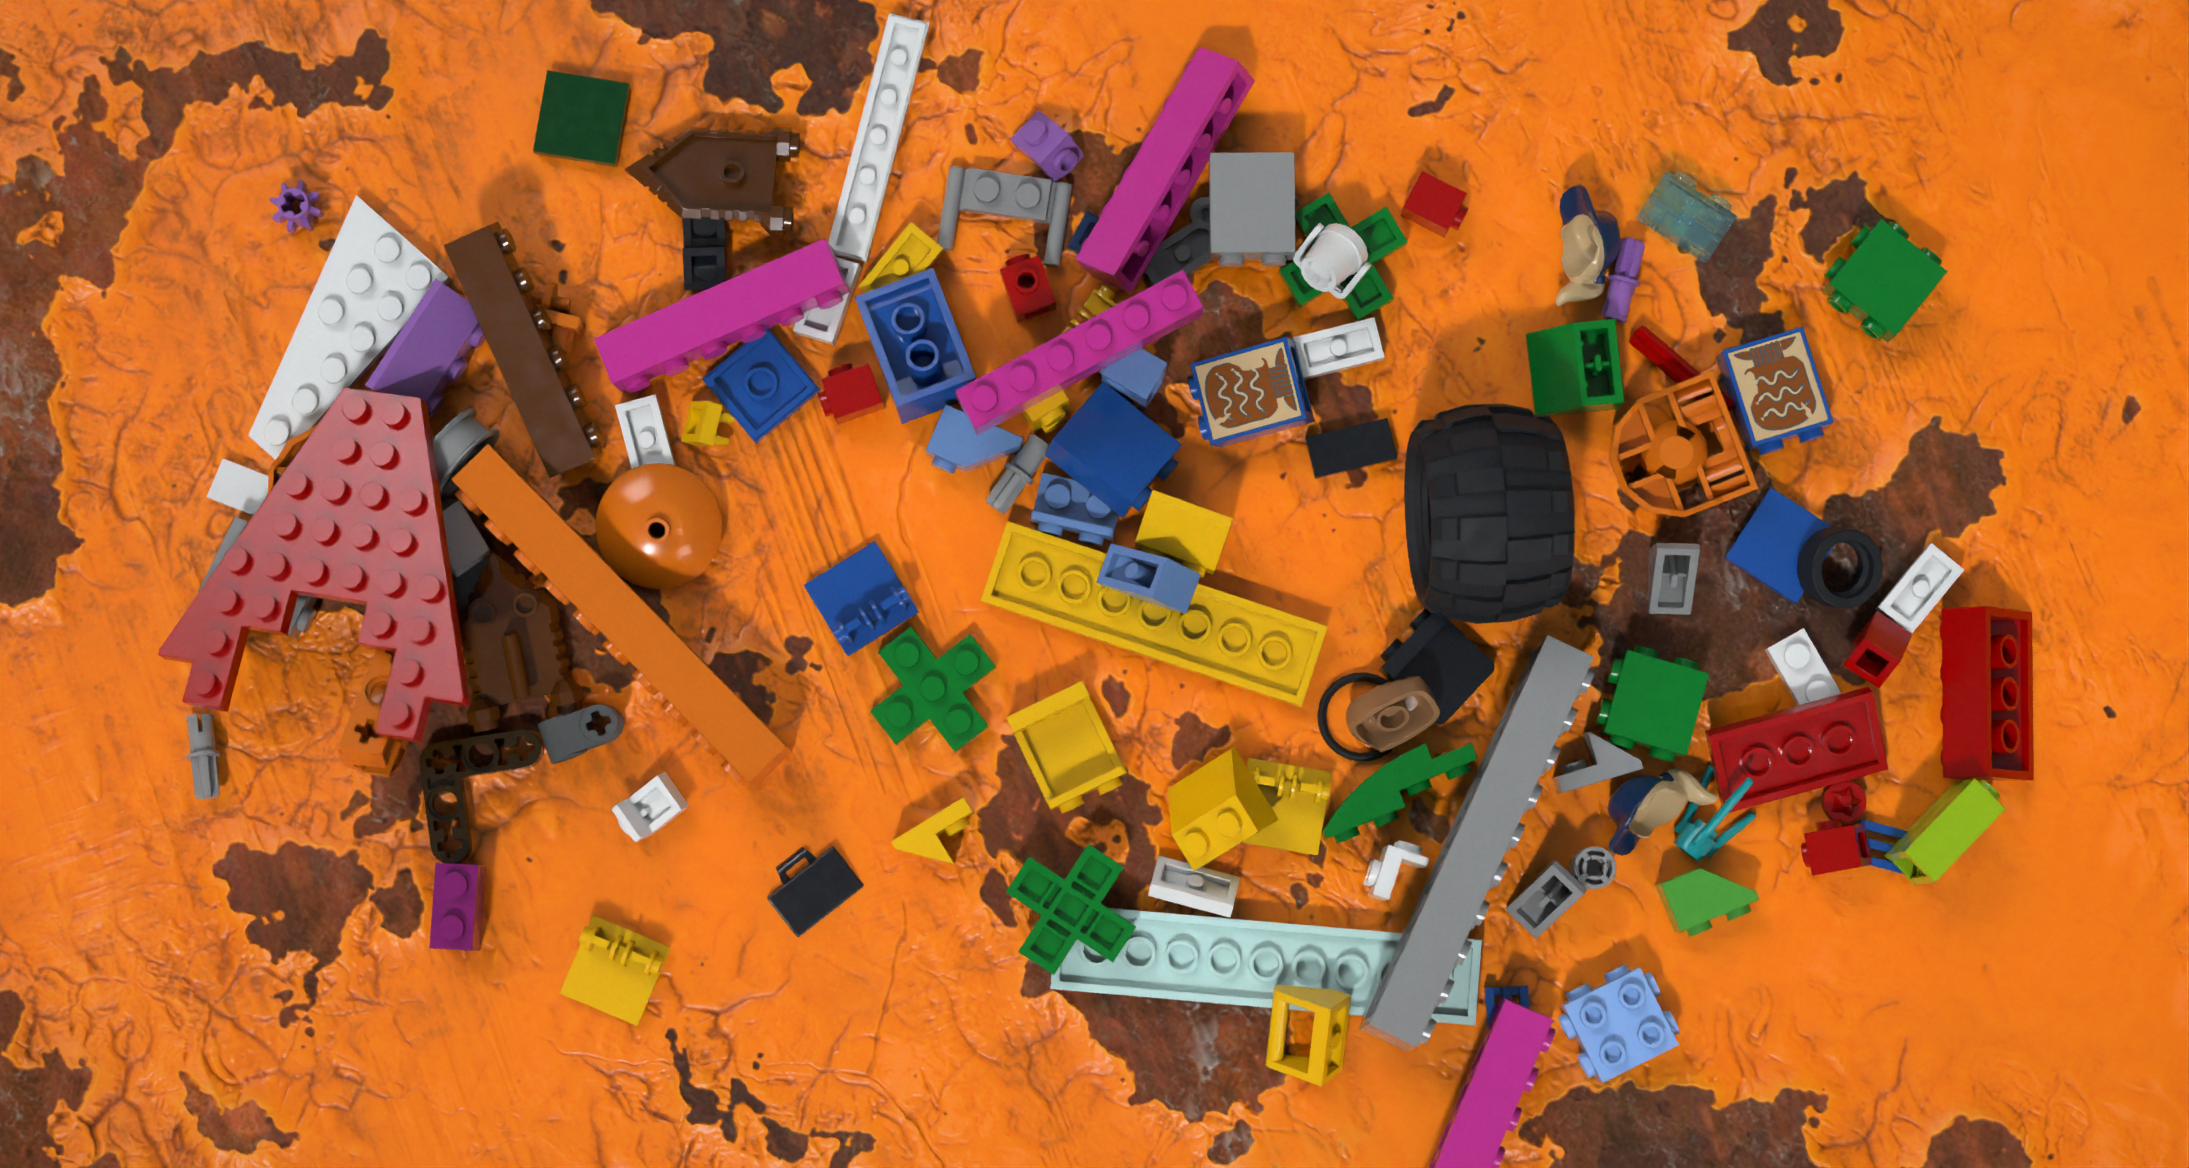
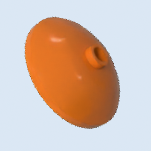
[595,463,722,589]

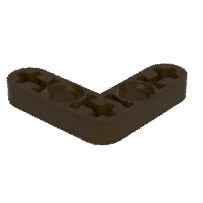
[420,730,544,864]

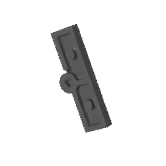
[1144,197,1299,286]

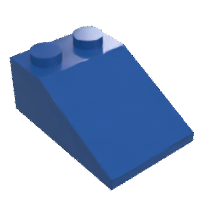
[855,268,977,424]

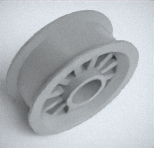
[432,408,500,500]

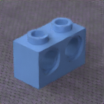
[1099,348,1168,412]

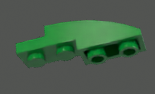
[1322,743,1478,844]

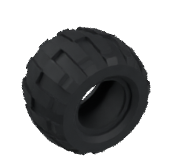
[1404,403,1575,624]

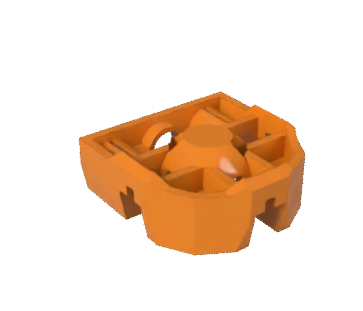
[1609,370,1759,517]
[338,649,409,778]

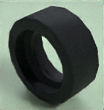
[1797,527,1883,609]

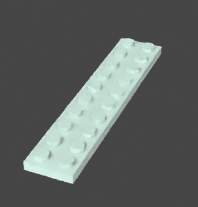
[1050,908,1482,1025]

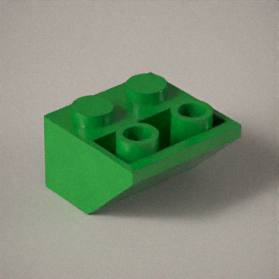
[1526,319,1624,416]

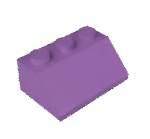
[365,278,486,419]

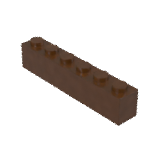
[444,222,604,478]

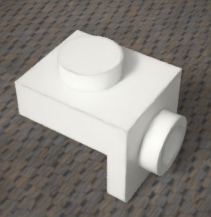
[612,772,689,842]

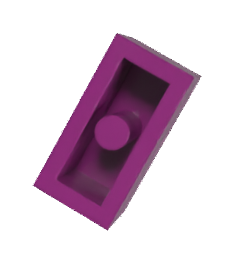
[429,863,486,951]

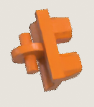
[530,282,585,355]

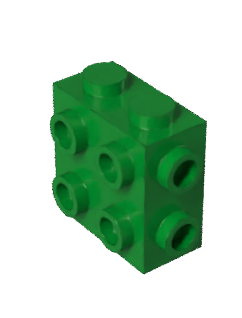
[1822,219,1948,343]
[1596,646,1709,762]

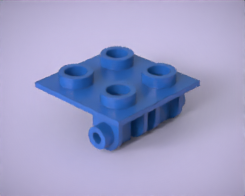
[804,541,919,656]

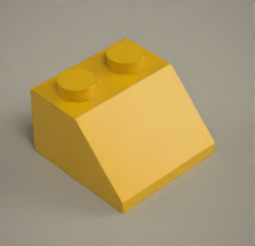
[1135,490,1233,578]
[1167,747,1279,871]

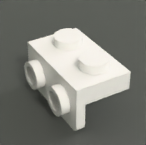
[1363,840,1429,901]

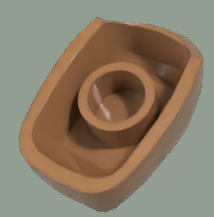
[1345,676,1440,752]

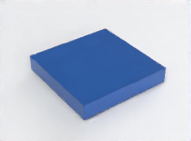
[702,328,821,444]
[1724,488,1833,605]

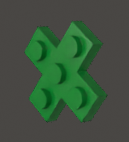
[1278,192,1408,322]
[870,627,996,753]
[1006,844,1136,975]

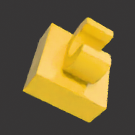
[681,401,734,446]

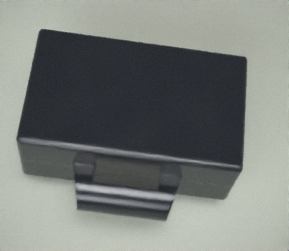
[767,846,864,937]

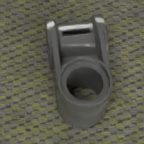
[537,704,624,765]

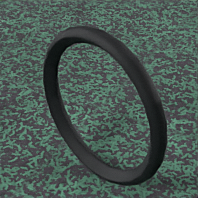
[1317,672,1394,762]

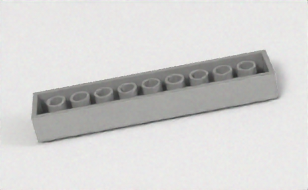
[1359,635,1595,1051]

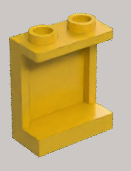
[1006,680,1127,814]

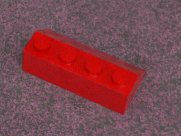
[1940,606,2034,781]

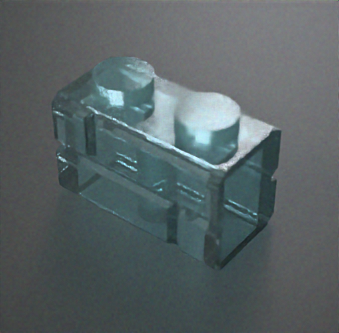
[1635,171,1737,263]

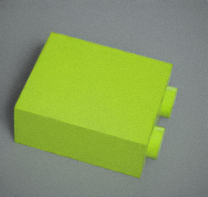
[1884,778,2006,885]

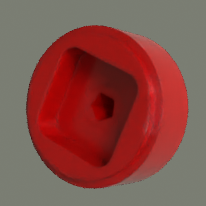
[1821,781,1866,823]

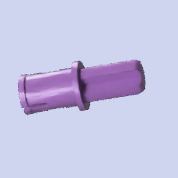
[1600,238,1645,323]

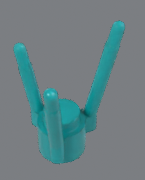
[1673,765,1756,863]

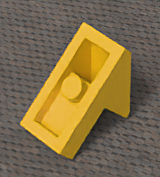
[891,797,974,865]

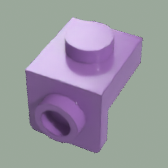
[1010,110,1084,183]

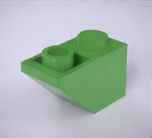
[1655,868,1760,937]

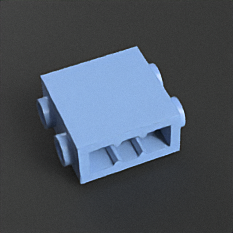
[1557,964,1680,1083]

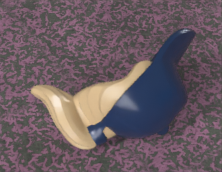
[1555,184,1621,306]
[1607,768,1718,856]

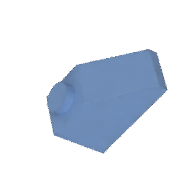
[925,405,1024,474]
[1096,543,1201,614]

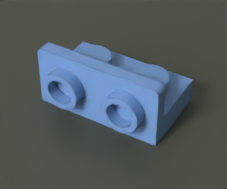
[1030,473,1119,546]

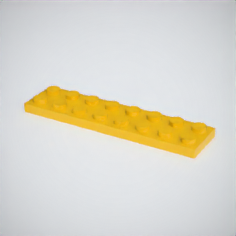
[981,521,1328,707]

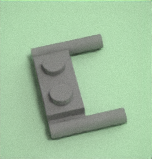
[937,166,1072,267]

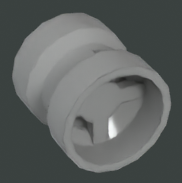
[1569,846,1617,890]

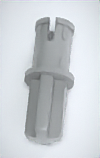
[986,434,1049,514]
[186,714,221,800]

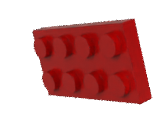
[1705,687,1889,813]

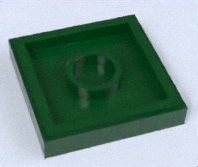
[533,70,631,167]

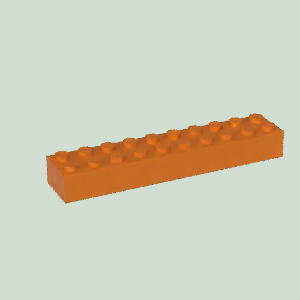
[451,444,793,787]

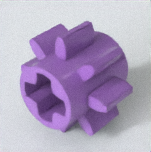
[269,180,324,234]

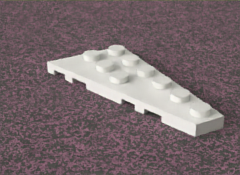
[248,195,451,460]

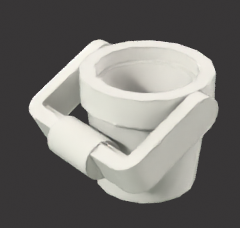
[1293,223,1372,299]

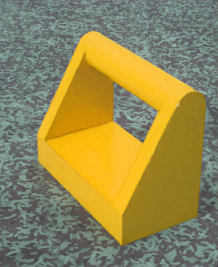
[1265,985,1351,1087]

